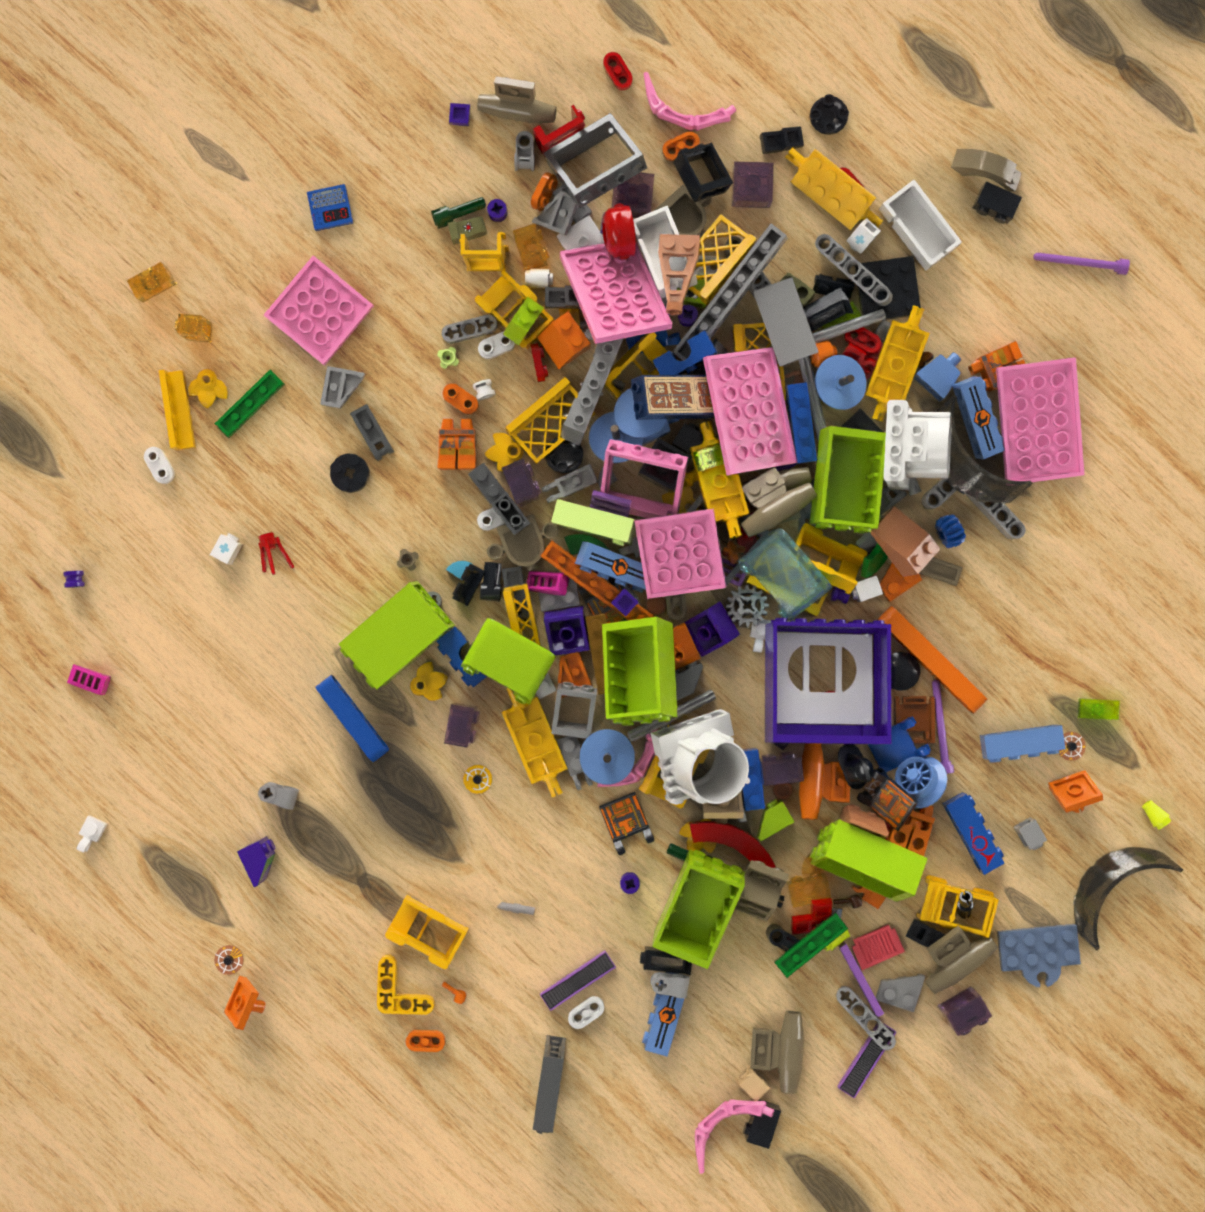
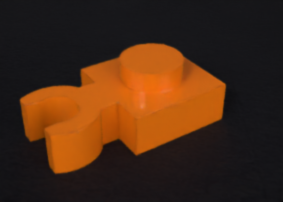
[851,885,886,909]

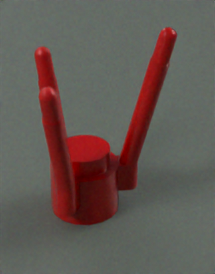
[258,532,294,575]

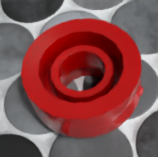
[602,203,636,260]

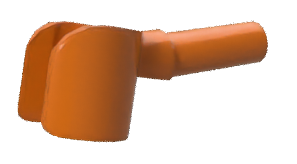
[442,981,466,1004]

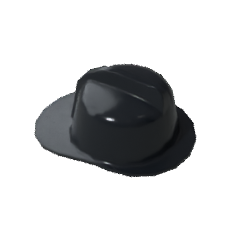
[838,744,873,789]

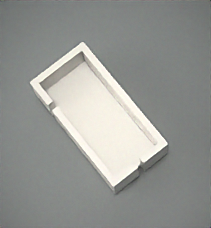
[879,180,962,271]
[633,206,698,299]

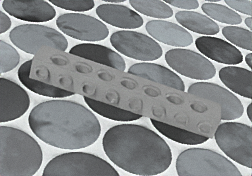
[673,223,788,361]

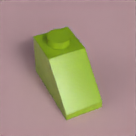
[757,799,794,842]

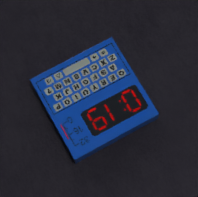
[307,184,354,231]

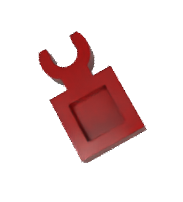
[841,342,876,374]

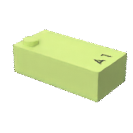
[551,499,636,546]

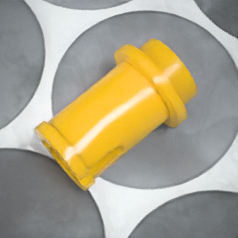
[683,469,698,487]

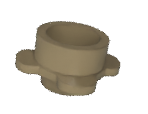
[397,549,419,571]

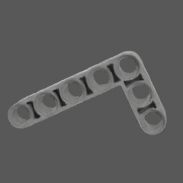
[922,464,1026,540]

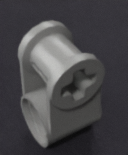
[514,131,535,171]
[258,782,299,810]
[650,972,690,998]

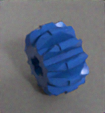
[935,514,966,548]

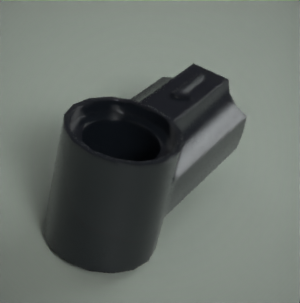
[480,562,502,602]
[766,924,800,951]

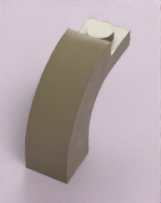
[951,149,1022,192]

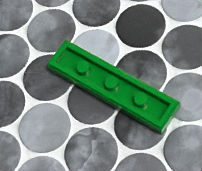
[214,369,285,438]
[774,912,849,978]

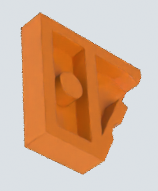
[880,563,922,602]
[558,652,593,698]

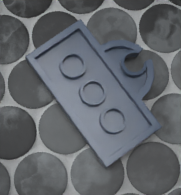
[997,924,1081,988]

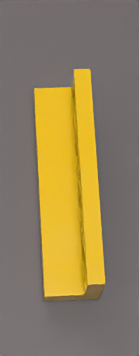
[158,370,196,451]
[503,584,541,646]

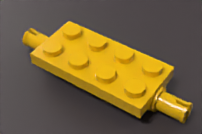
[785,147,884,230]
[865,305,930,422]
[690,421,749,539]
[501,688,568,798]

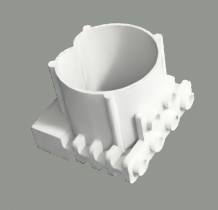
[884,400,952,490]
[651,709,750,805]

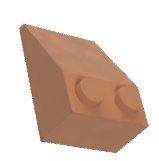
[871,507,940,577]
[839,804,889,838]

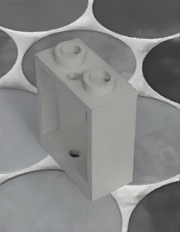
[551,682,597,739]

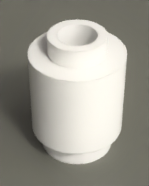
[525,268,553,289]

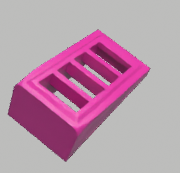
[526,571,569,596]
[67,664,111,695]

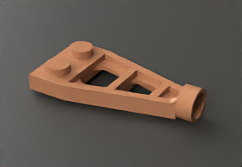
[658,234,700,315]

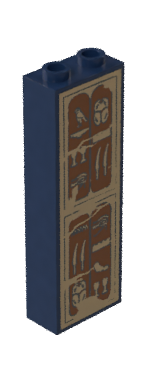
[631,375,715,420]

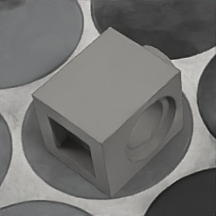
[1014,817,1047,850]

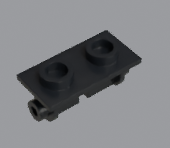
[813,274,855,300]
[452,564,486,606]

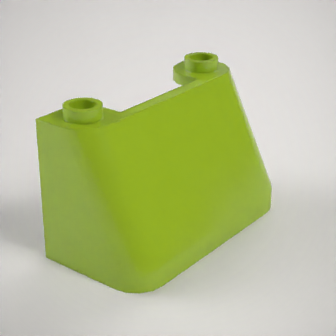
[461,618,556,705]

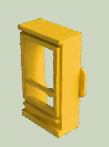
[459,232,509,271]
[475,269,554,350]
[604,332,679,400]
[785,523,867,595]
[639,725,710,809]
[916,875,999,938]
[385,895,469,969]

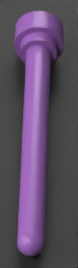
[1033,253,1130,275]
[932,680,954,774]

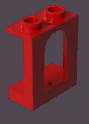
[533,104,585,158]

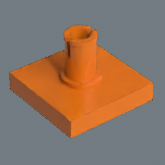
[673,623,701,670]
[1048,770,1103,813]
[224,976,266,1030]

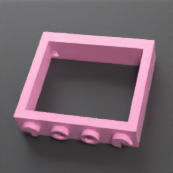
[601,439,688,518]

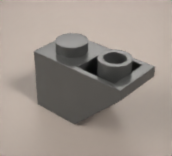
[675,661,703,700]

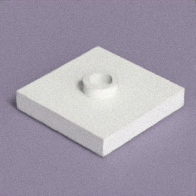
[557,215,604,250]

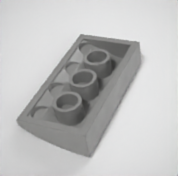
[753,278,819,367]

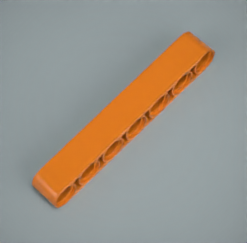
[877,606,988,714]

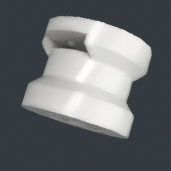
[473,379,496,400]

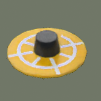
[463,765,492,794]

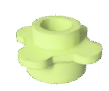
[437,347,459,369]

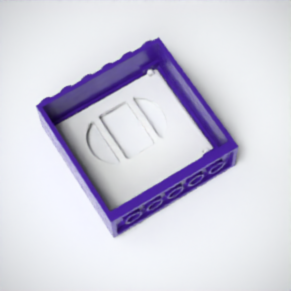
[765,618,891,744]

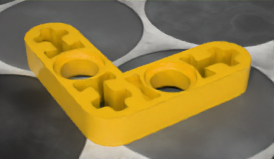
[377,955,435,1015]

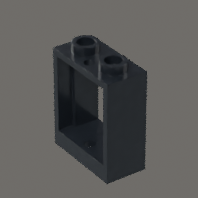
[673,142,733,203]

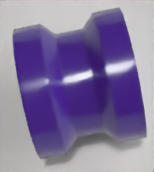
[487,199,508,222]
[678,305,698,327]
[63,571,85,588]
[830,586,850,604]
[620,872,640,894]

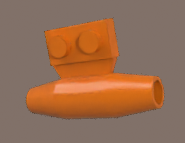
[799,743,850,820]

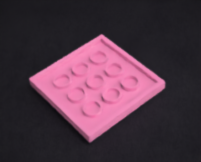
[264,256,374,366]
[634,508,726,599]

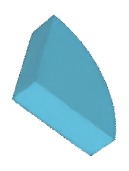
[446,561,473,580]

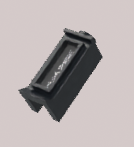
[803,288,854,332]
[640,946,692,976]

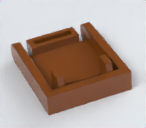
[894,696,935,744]

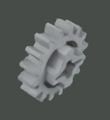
[726,585,769,628]

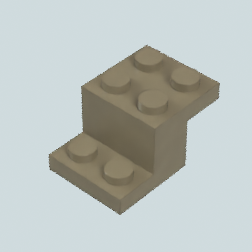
[735,860,789,921]

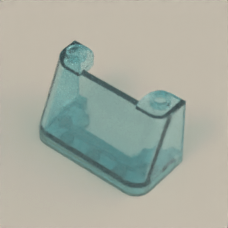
[738,528,832,620]

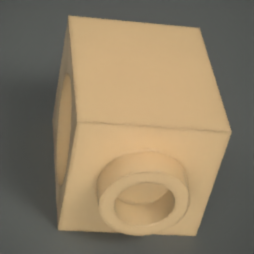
[738,1068,770,1101]

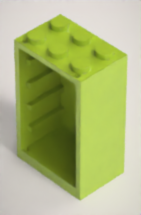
[810,426,886,534]
[339,581,455,690]
[602,617,677,726]
[810,819,928,902]
[652,849,745,969]

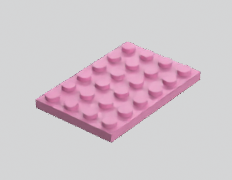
[560,243,672,344]
[703,347,797,476]
[996,357,1085,486]

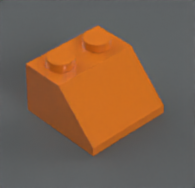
[537,311,591,370]

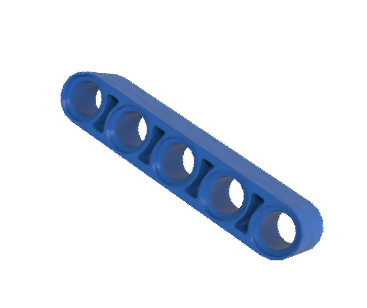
[316,675,389,762]

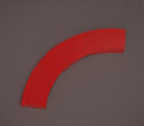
[689,821,776,868]

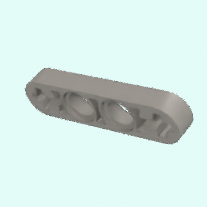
[836,986,896,1050]

